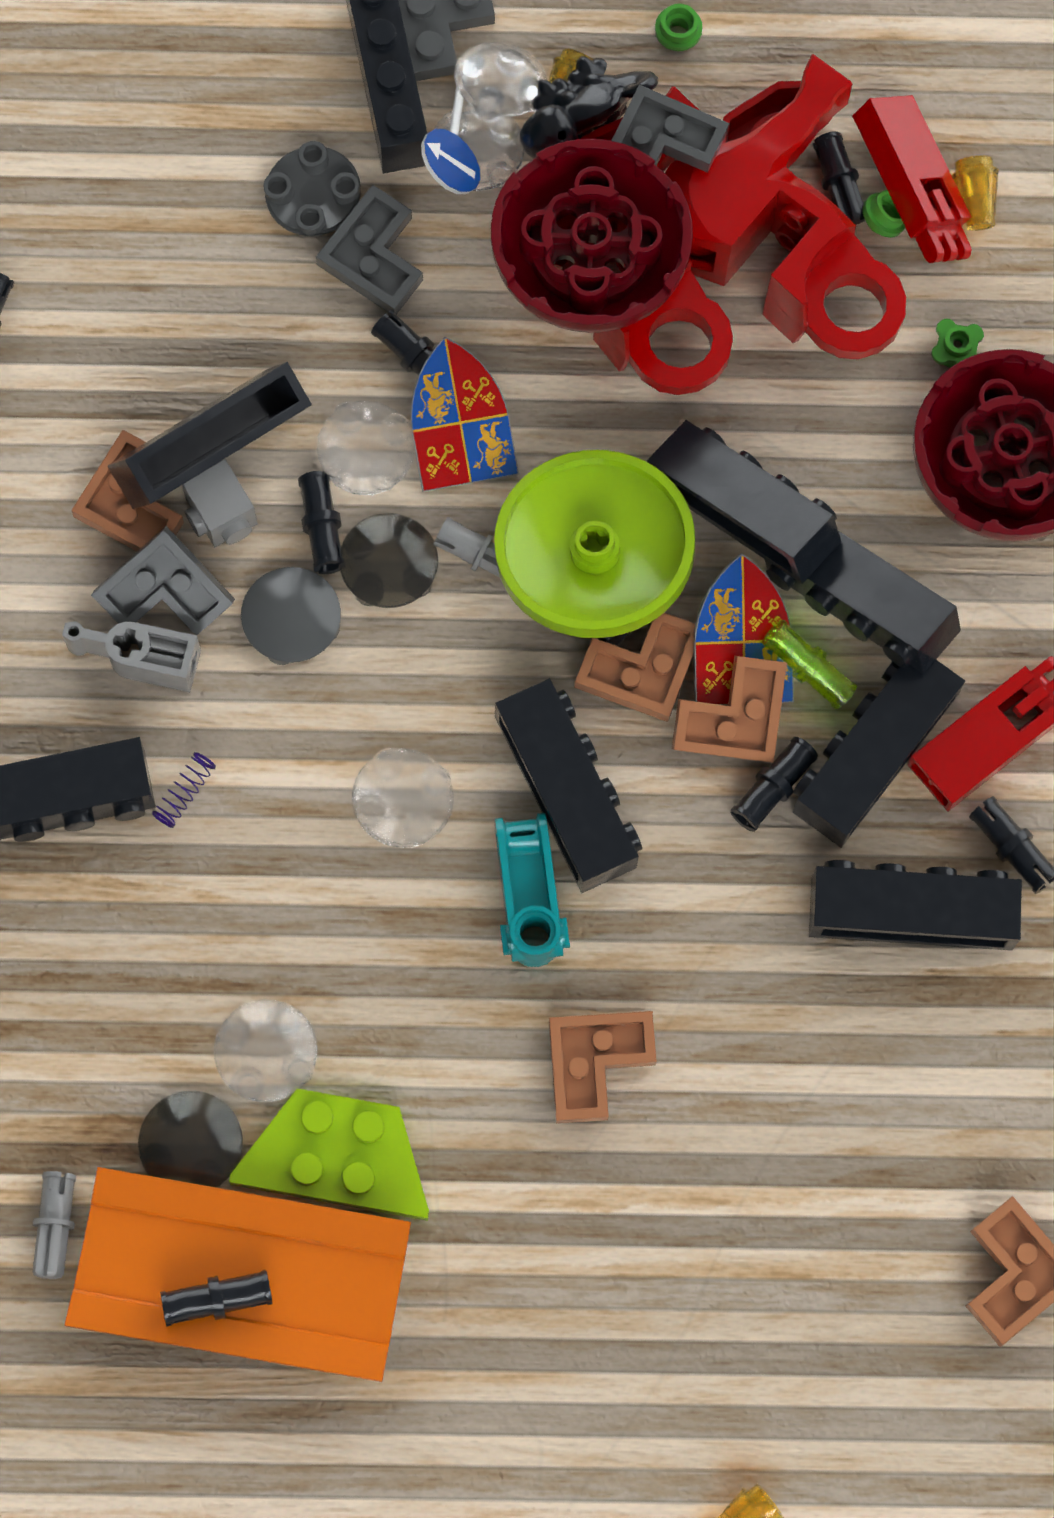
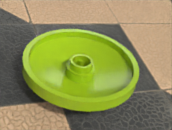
[494,450,695,638]

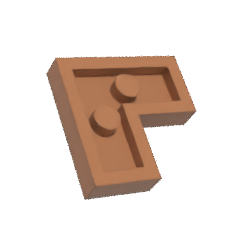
[71,430,184,551]
[574,613,695,722]
[672,656,787,763]
[549,1011,657,1124]
[965,1196,1054,1347]

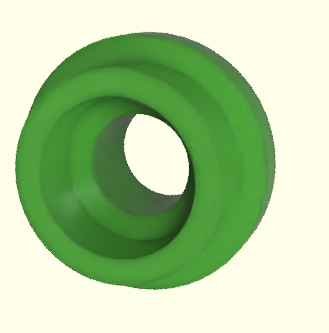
[655,4,703,51]
[862,190,905,238]

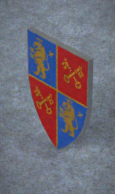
[410,337,519,492]
[693,553,794,705]

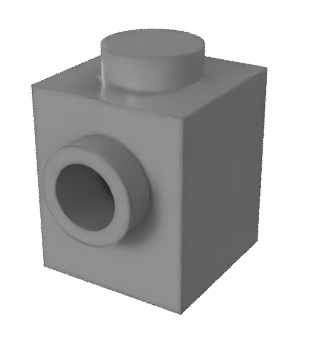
[182,459,257,548]

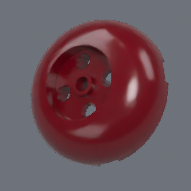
[491,139,693,333]
[913,349,1054,542]

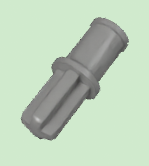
[433,517,500,577]
[32,1171,76,1279]

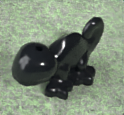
[520,56,658,159]

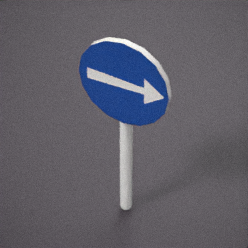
[421,72,480,194]

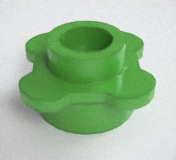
[931,319,984,368]

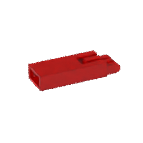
[852,95,972,263]
[907,656,1054,812]

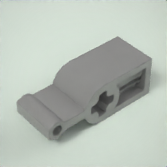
[62,622,201,693]

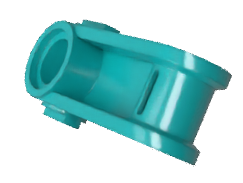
[494,813,570,967]

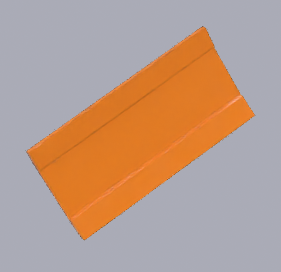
[64,1167,411,1382]

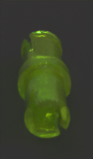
[762,620,857,709]

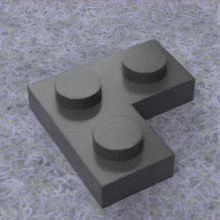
[398,0,495,81]
[612,85,729,173]
[316,185,423,315]
[91,526,235,635]

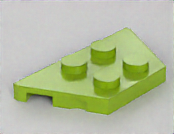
[229,1088,429,1221]

